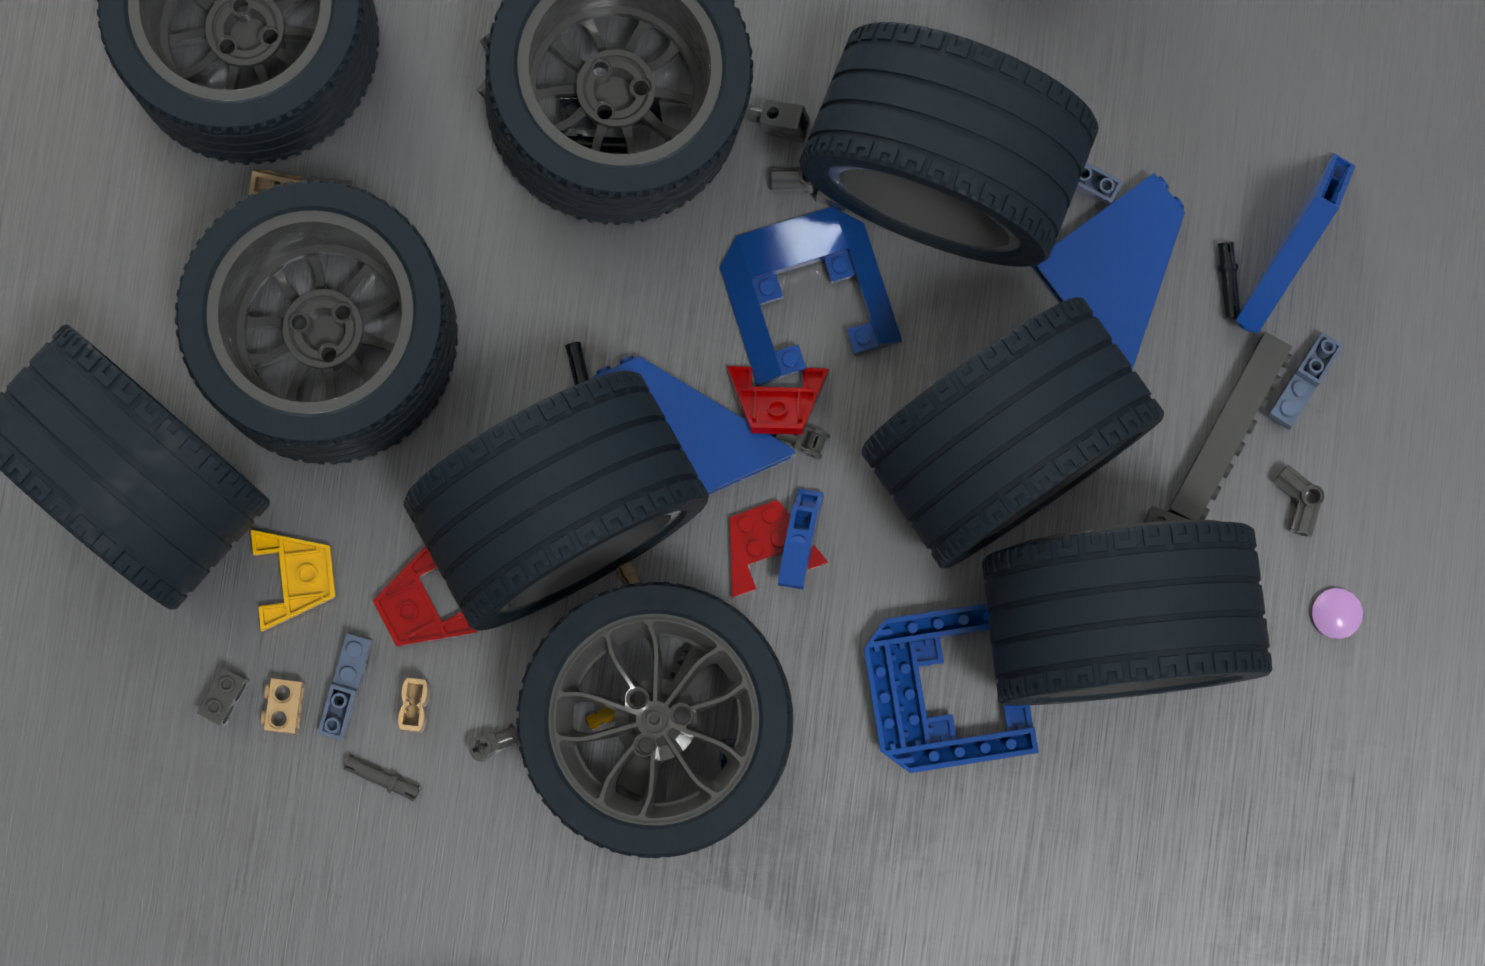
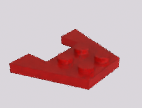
[727,366,828,435]
[730,500,828,599]
[373,546,477,647]

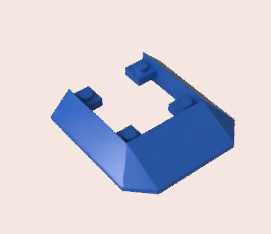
[720,207,902,386]
[864,603,1039,773]

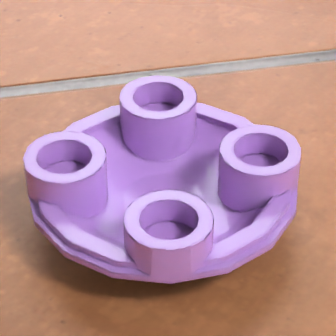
[1312,588,1363,639]

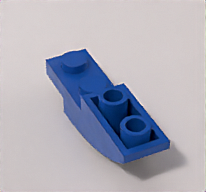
[778,489,824,590]

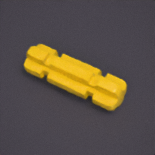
[586,699,635,730]

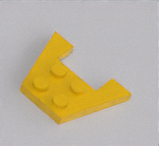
[251,530,336,632]

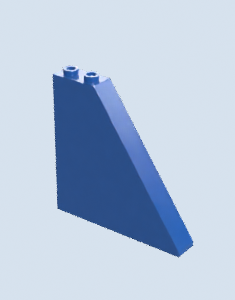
[1236,153,1355,334]
[1031,173,1185,370]
[593,356,795,495]

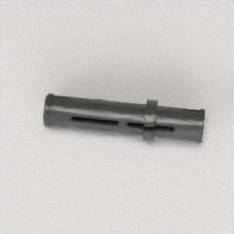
[343,754,421,801]

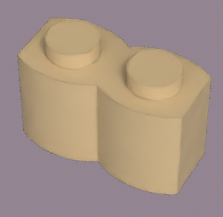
[398,678,431,733]

